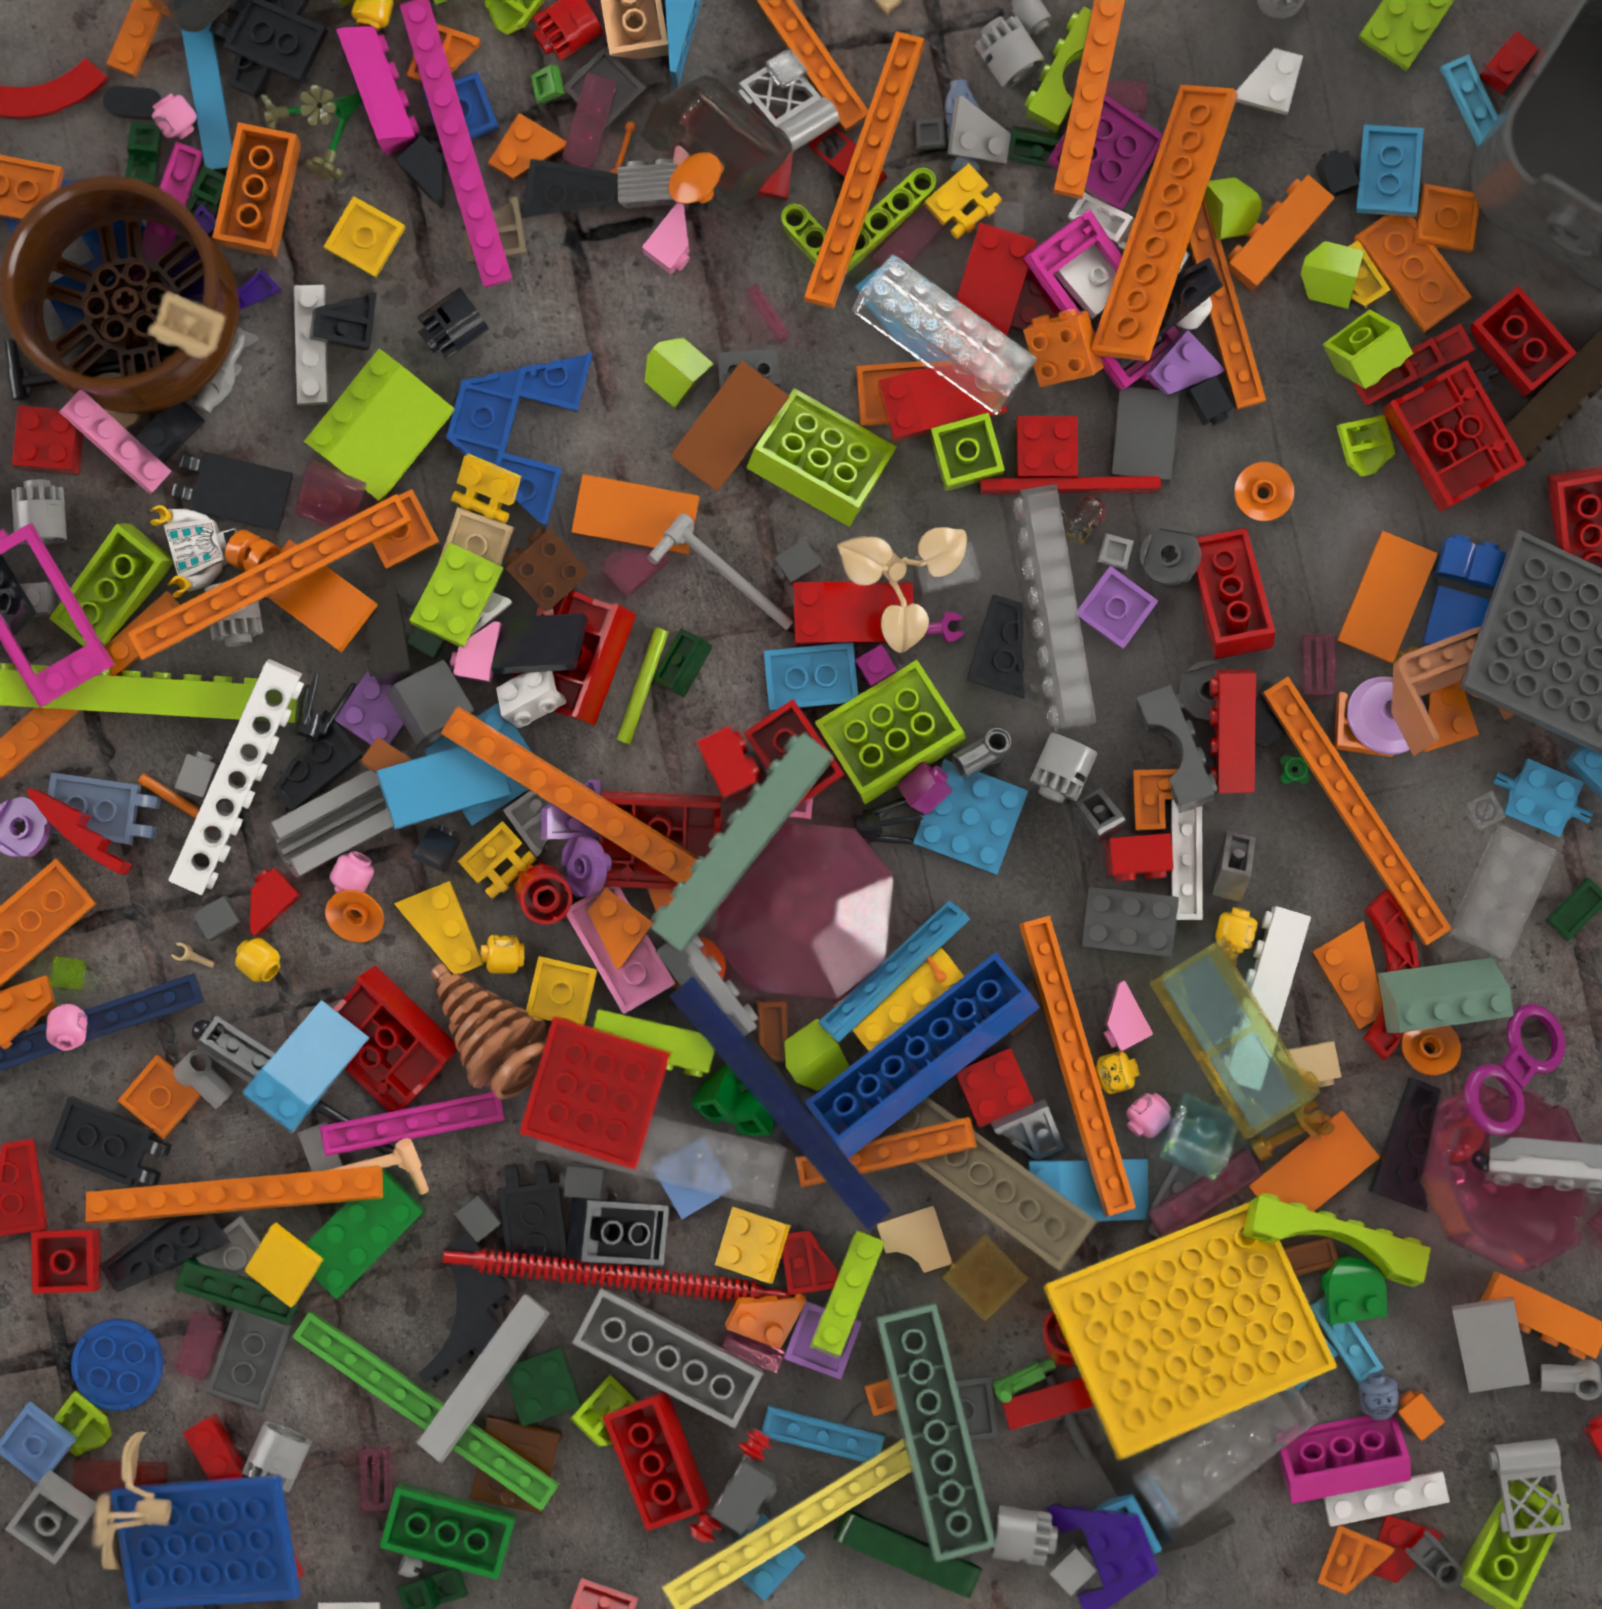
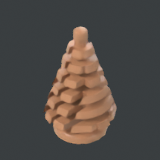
[431,964,546,1099]

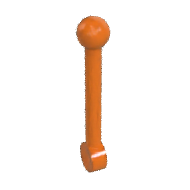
[611,121,636,174]
[926,956,947,983]

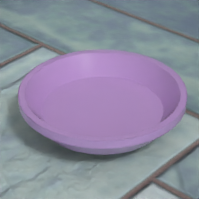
[1347,677,1427,755]

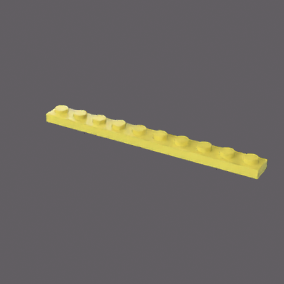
[662,1438,911,1609]

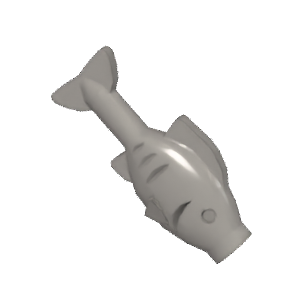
[194,327,259,413]

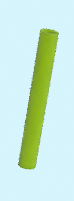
[616,627,669,745]

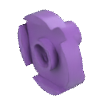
[0,797,53,857]
[561,836,611,897]

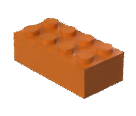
[212,122,302,258]

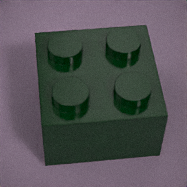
[505,1344,583,1427]

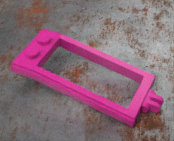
[1024,209,1180,390]
[0,523,115,708]

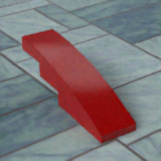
[1353,323,1475,407]
[27,788,132,875]

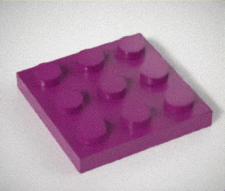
[1046,94,1163,211]

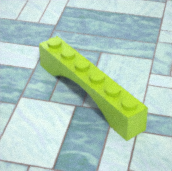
[1243,1193,1431,1287]

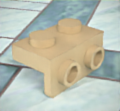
[149,292,226,357]

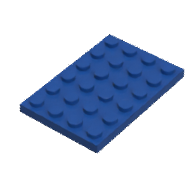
[110,1475,301,1609]

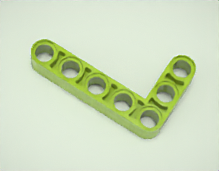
[781,168,936,274]

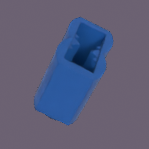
[1435,534,1506,590]

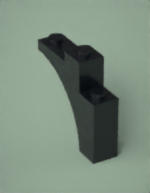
[418,1232,513,1383]

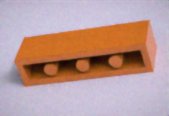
[1227,175,1335,292]
[1480,1271,1602,1360]

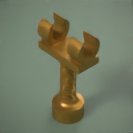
[1250,1100,1335,1161]

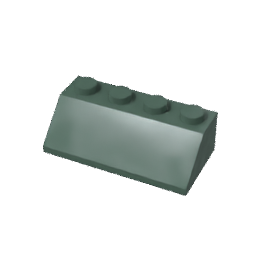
[1378,957,1514,1033]

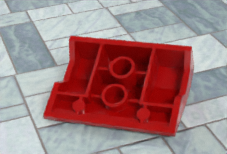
[1382,360,1526,513]
[512,590,637,726]
[599,791,722,889]
[333,965,459,1112]

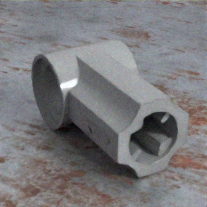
[173,1050,234,1109]
[1540,1360,1602,1400]

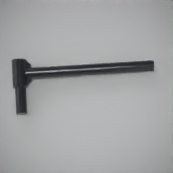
[4,339,164,401]

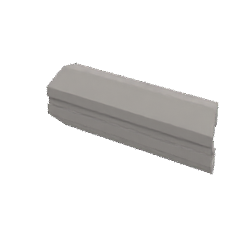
[269,750,419,878]

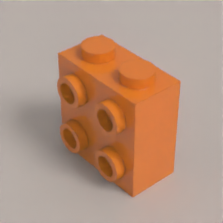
[1023,308,1104,387]

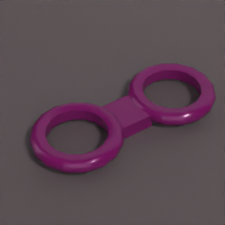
[1464,1004,1565,1136]

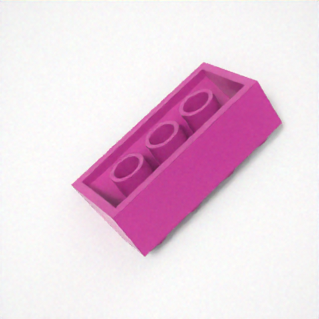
[336,26,420,156]
[1275,1413,1411,1504]

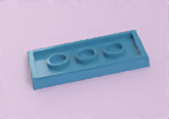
[376,746,511,830]

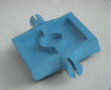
[1493,758,1593,837]

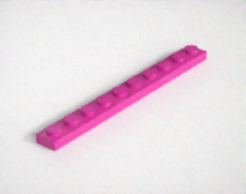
[400,0,513,289]

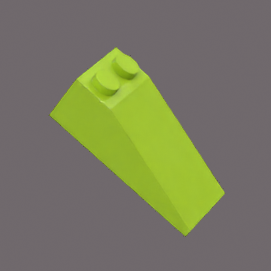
[49,523,174,647]
[1459,1479,1570,1609]

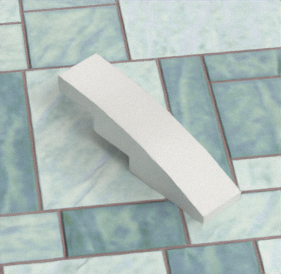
[1068,192,1189,271]

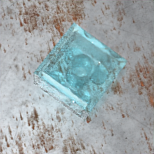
[1159,1091,1241,1180]

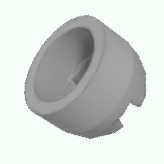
[397,1555,423,1578]

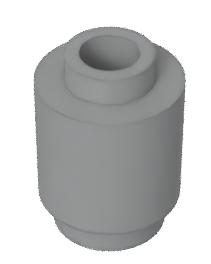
[1010,0,1052,36]

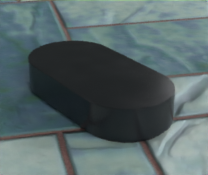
[103,86,162,120]

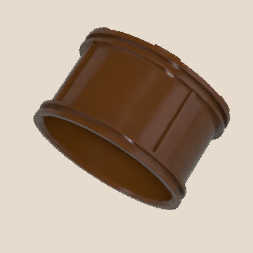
[0,176,240,414]

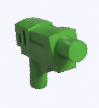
[993,1358,1056,1403]

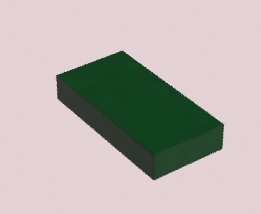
[1545,878,1602,941]

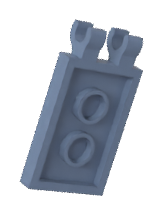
[48,772,162,845]

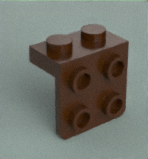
[504,527,588,611]

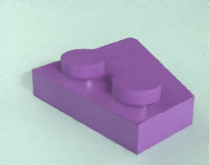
[1145,330,1225,395]
[541,779,601,839]

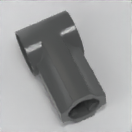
[951,728,1011,779]

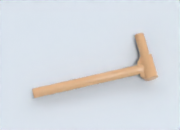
[324,1138,429,1195]

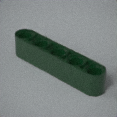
[834,1510,982,1598]

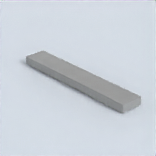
[417,1294,550,1462]

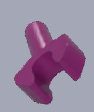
[925,612,964,643]

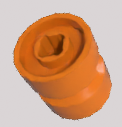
[225,530,282,571]

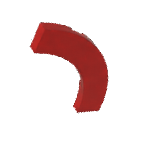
[0,58,109,119]
[1363,889,1419,1060]

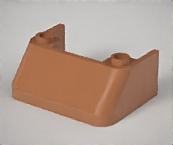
[1391,626,1515,757]

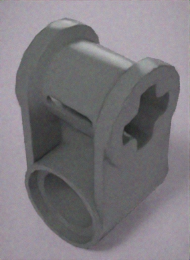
[1404,1530,1463,1590]

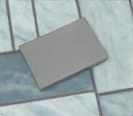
[1452,1297,1530,1393]

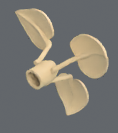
[838,527,967,653]
[93,1431,171,1570]

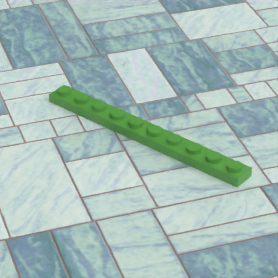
[292,1311,560,1511]

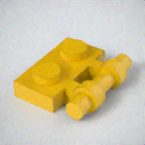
[924,163,1002,239]
[451,454,522,524]
[458,821,537,899]

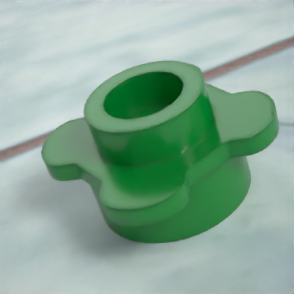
[1280,755,1310,784]

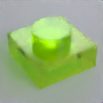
[50,956,87,990]

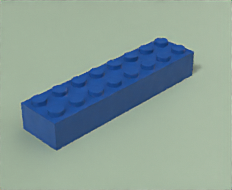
[805,952,1040,1158]

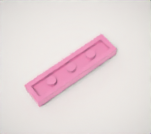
[59,390,172,494]

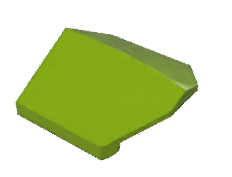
[484,0,545,35]
[1205,177,1262,240]
[1301,241,1364,310]
[644,338,714,409]
[1336,415,1395,477]
[783,1018,850,1091]
[570,1375,636,1447]
[53,1391,112,1457]

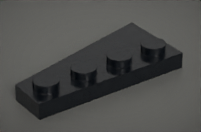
[100,1213,231,1292]

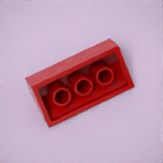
[602,1391,711,1531]

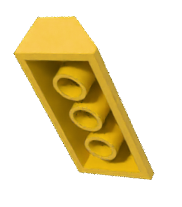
[833,947,964,1052]

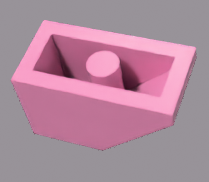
[642,203,690,275]
[450,621,502,684]
[1103,981,1153,1051]

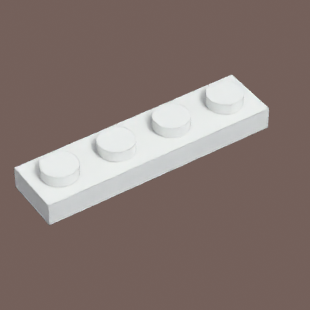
[294,285,329,406]
[1171,799,1203,920]
[1323,1470,1450,1527]

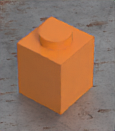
[1396,1390,1445,1441]

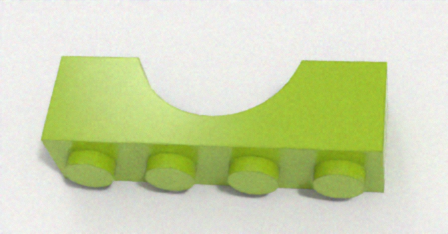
[1024,6,1092,134]
[809,1230,885,1359]

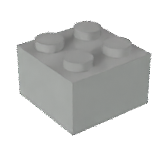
[5,1470,98,1564]

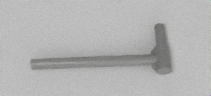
[647,513,794,630]

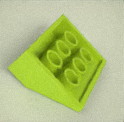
[304,348,455,502]
[747,388,897,527]
[815,660,967,804]

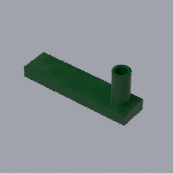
[174,1258,301,1325]

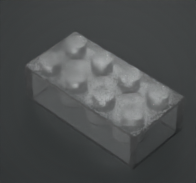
[1446,826,1558,962]

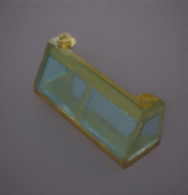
[1149,936,1320,1140]

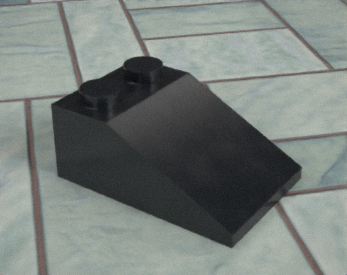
[566,1197,670,1266]

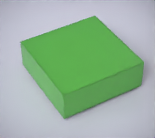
[531,64,565,104]

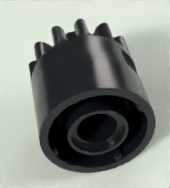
[417,287,489,359]

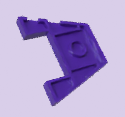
[163,204,282,311]
[1046,1503,1159,1609]

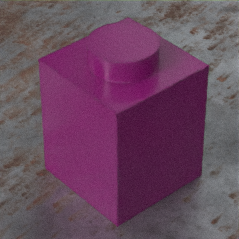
[855,644,897,688]
[897,762,952,815]

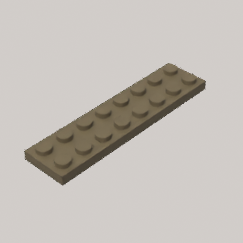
[878,1097,1097,1271]

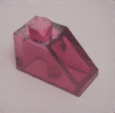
[602,549,672,599]

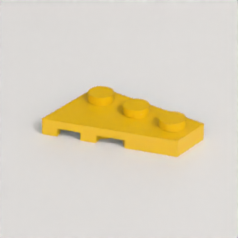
[394,881,484,975]

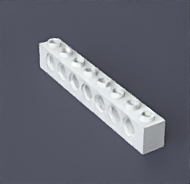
[168,659,304,896]

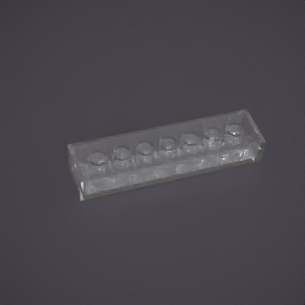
[1013,484,1097,733]
[535,1116,788,1210]

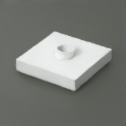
[1054,244,1116,319]

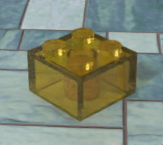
[941,1233,1028,1322]

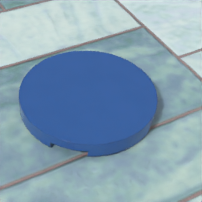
[71,1319,164,1411]

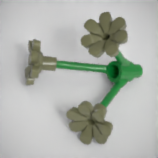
[261,85,363,181]

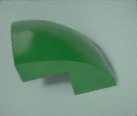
[690,1052,775,1136]

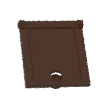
[470,1415,562,1514]

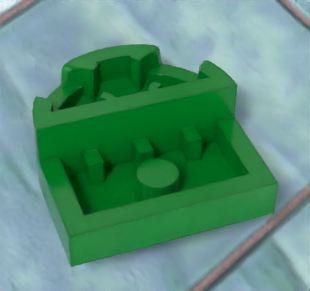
[1320,1255,1388,1325]

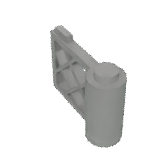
[737,54,839,153]
[1488,1438,1571,1538]

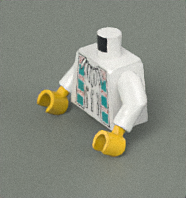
[149,505,237,598]

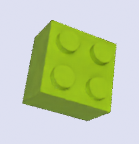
[1322,309,1413,389]
[929,413,1005,492]

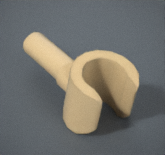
[171,943,216,969]

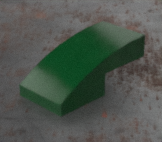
[125,122,162,186]
[186,166,226,219]
[396,1567,468,1609]

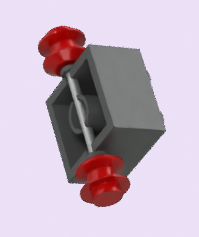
[688,1428,777,1543]

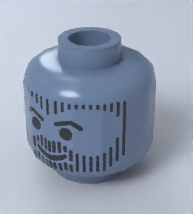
[1358,1372,1400,1420]

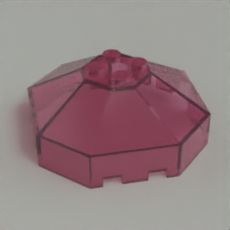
[714,822,893,999]
[1422,1082,1588,1273]

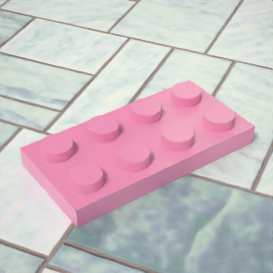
[566,886,676,1014]

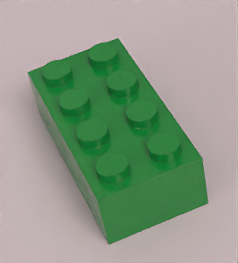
[305,1168,427,1299]
[380,1482,517,1580]

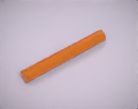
[137,773,216,830]

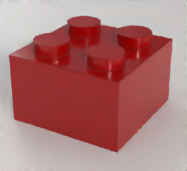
[12,405,84,476]
[1015,416,1078,478]
[1104,833,1174,882]
[955,1047,1034,1128]
[31,1228,101,1294]

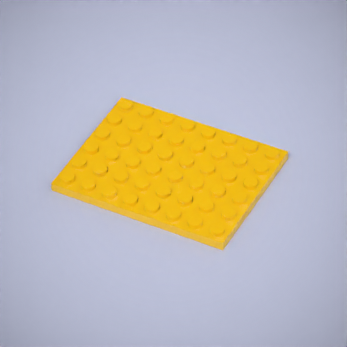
[1043,1202,1337,1460]

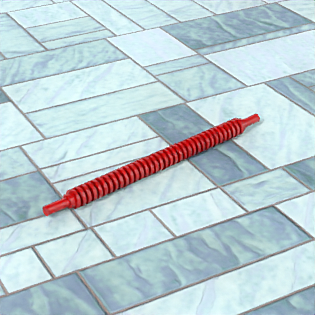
[443,1249,791,1303]

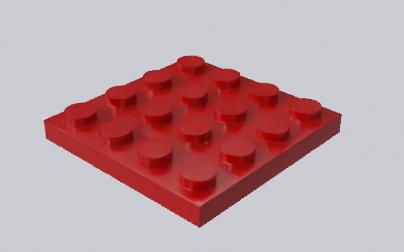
[519,1015,672,1170]

